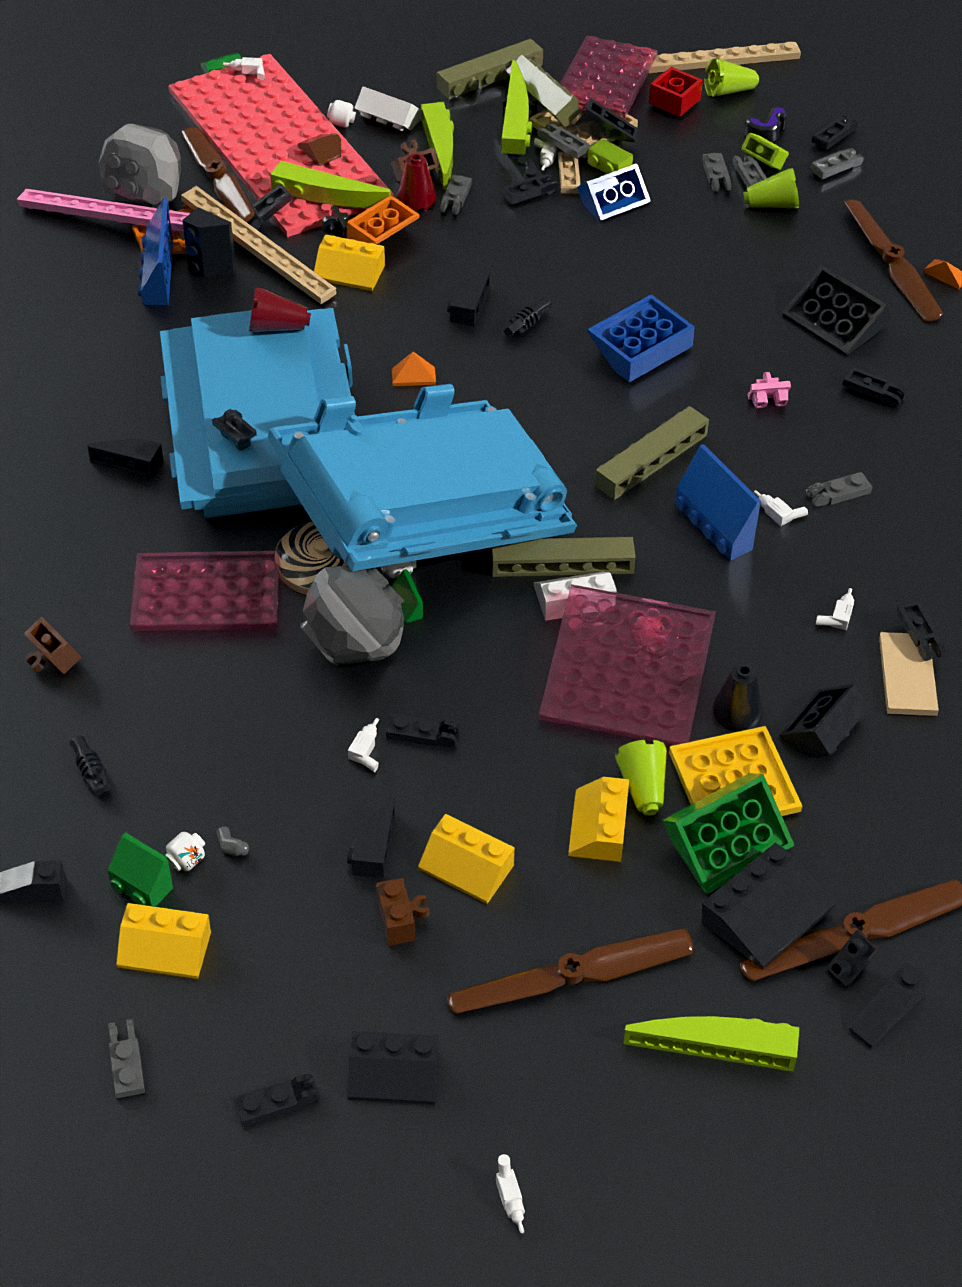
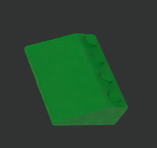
[663,773,795,894]

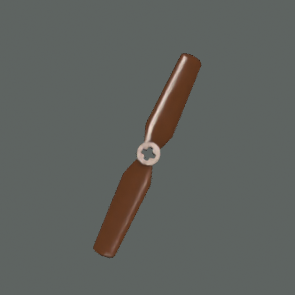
[181,127,255,222]
[845,200,943,322]
[740,879,962,981]
[447,928,694,1014]

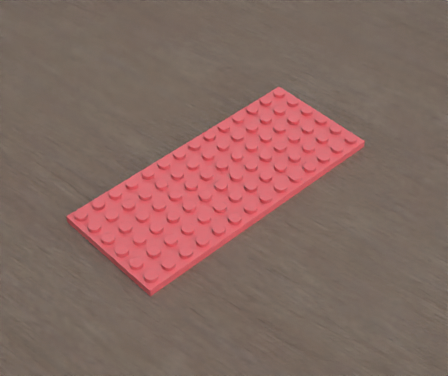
[169,54,394,237]

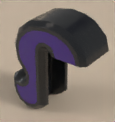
[745,107,788,142]

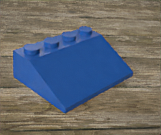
[138,198,174,305]
[587,294,695,382]
[675,444,761,561]

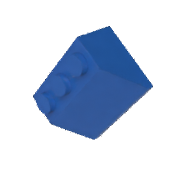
[577,164,651,221]

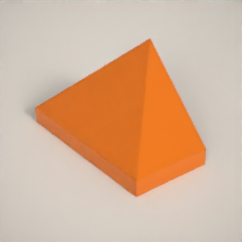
[924,259,962,289]
[392,352,436,386]

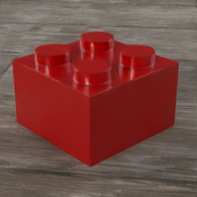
[649,67,703,117]

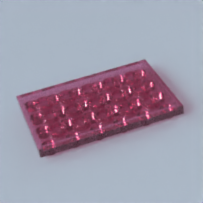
[560,36,657,119]
[130,551,280,631]

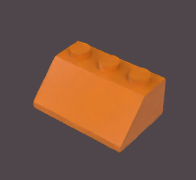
[347,195,420,245]

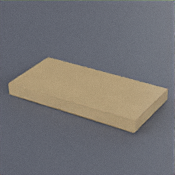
[879,632,939,716]

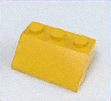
[314,235,385,291]
[568,777,629,862]
[418,814,515,904]
[116,903,211,979]

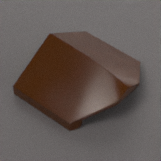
[298,133,341,166]

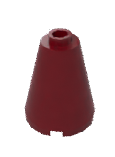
[397,153,436,212]
[249,287,311,332]

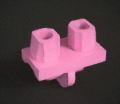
[747,372,791,408]

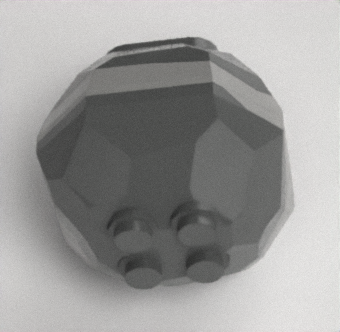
[99,124,181,208]
[300,565,404,666]

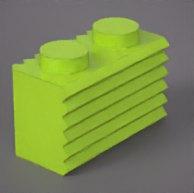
[741,133,789,170]
[587,138,633,174]

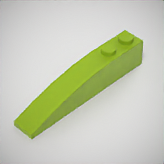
[502,60,532,155]
[421,102,454,190]
[270,161,391,208]
[623,1016,799,1072]

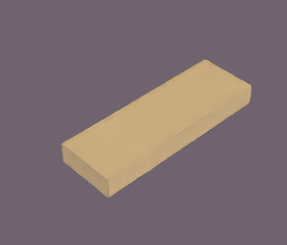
[558,152,580,194]

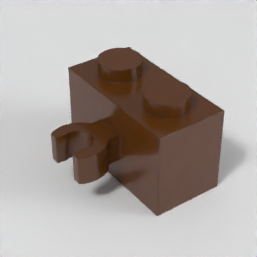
[391,139,440,182]
[24,617,82,674]
[376,878,430,946]

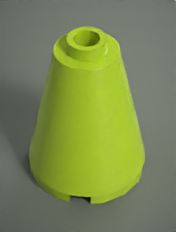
[704,58,759,97]
[743,168,799,209]
[615,740,667,815]

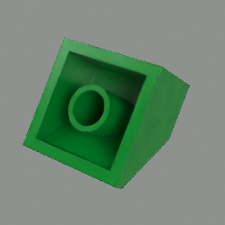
[108,832,173,907]

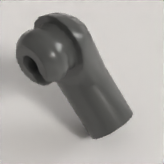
[216,827,249,856]

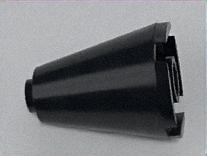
[712,664,763,731]

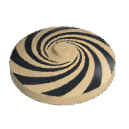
[275,522,347,595]

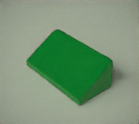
[200,53,241,73]
[392,569,423,622]

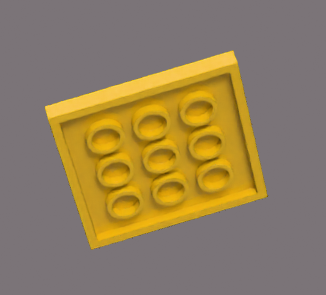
[669,726,802,816]

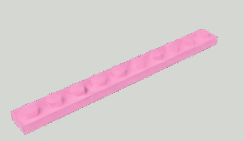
[17,189,190,231]

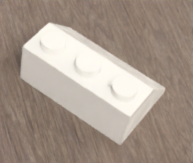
[355,87,421,131]
[534,571,617,621]

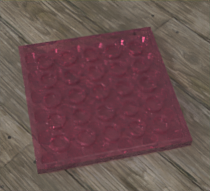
[539,584,716,746]

